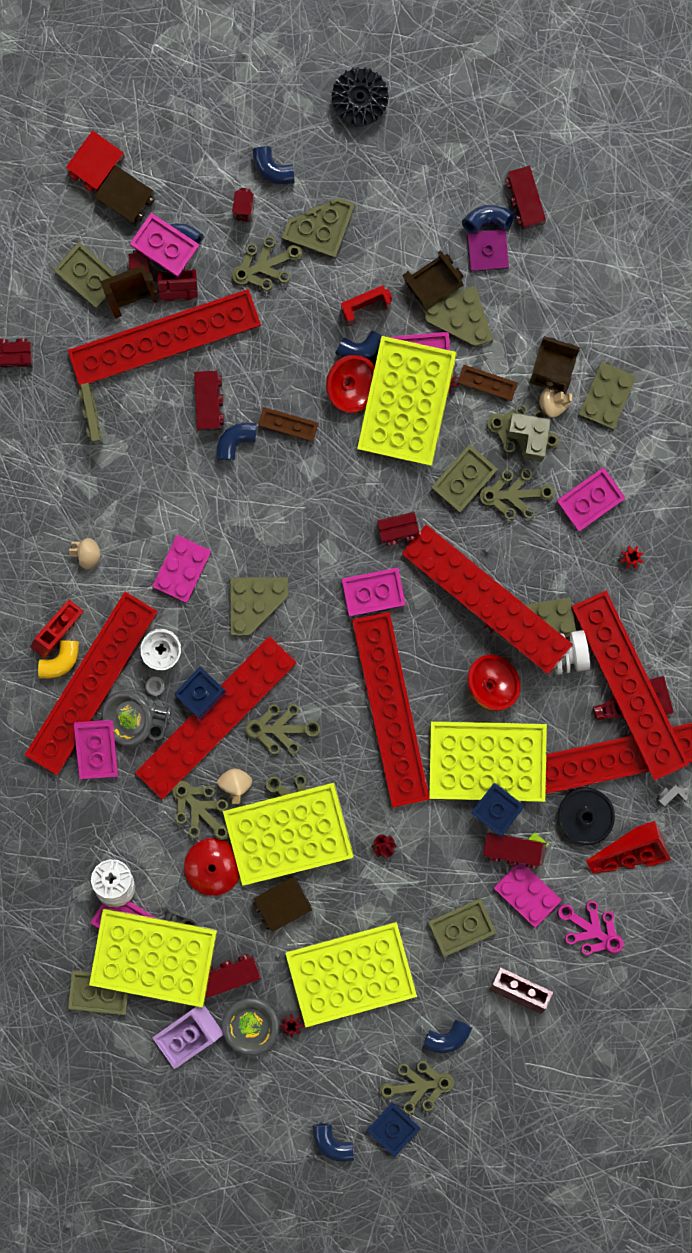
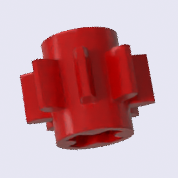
[620,546,644,569]

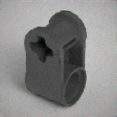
[148,703,172,741]
[164,907,199,926]

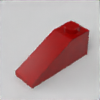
[30,599,84,659]

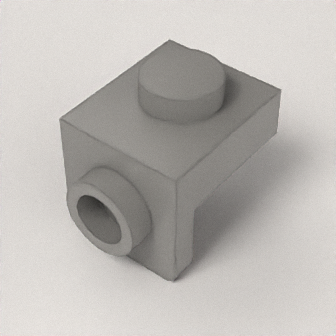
[657,784,689,806]

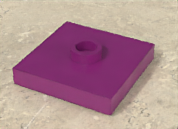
[467,230,509,272]

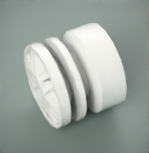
[141,629,181,670]
[555,630,590,675]
[91,859,135,907]

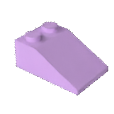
[152,1006,223,1069]

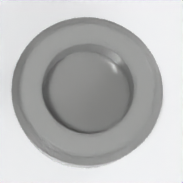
[145,677,165,696]

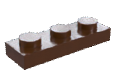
[457,364,518,401]
[258,407,319,442]

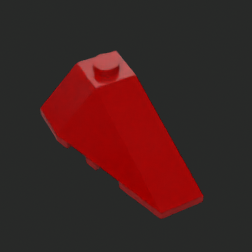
[586,821,671,874]

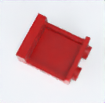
[66,130,125,192]
[341,285,393,326]

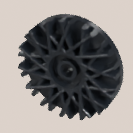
[332,67,389,126]
[557,787,615,845]

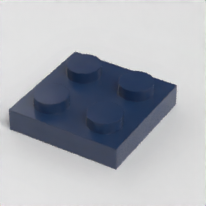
[174,667,227,720]
[471,782,525,837]
[366,1101,421,1157]

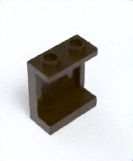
[94,165,155,225]
[402,250,464,311]
[100,265,159,319]
[529,336,580,394]
[252,875,313,932]

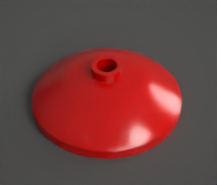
[326,355,375,413]
[467,655,520,711]
[184,838,240,896]

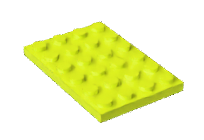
[357,336,457,466]
[430,722,547,802]
[223,782,354,886]
[89,908,217,1007]
[285,922,417,1027]

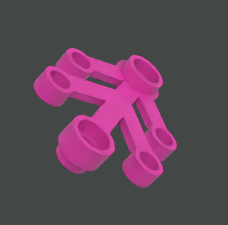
[558,900,623,955]

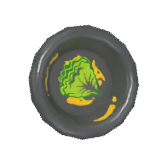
[101,690,153,747]
[222,998,279,1055]

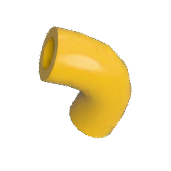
[38,641,79,679]

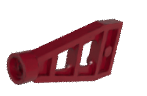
[593,676,674,721]

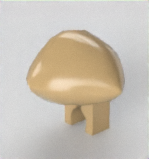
[539,388,572,418]
[69,538,100,570]
[216,768,252,804]

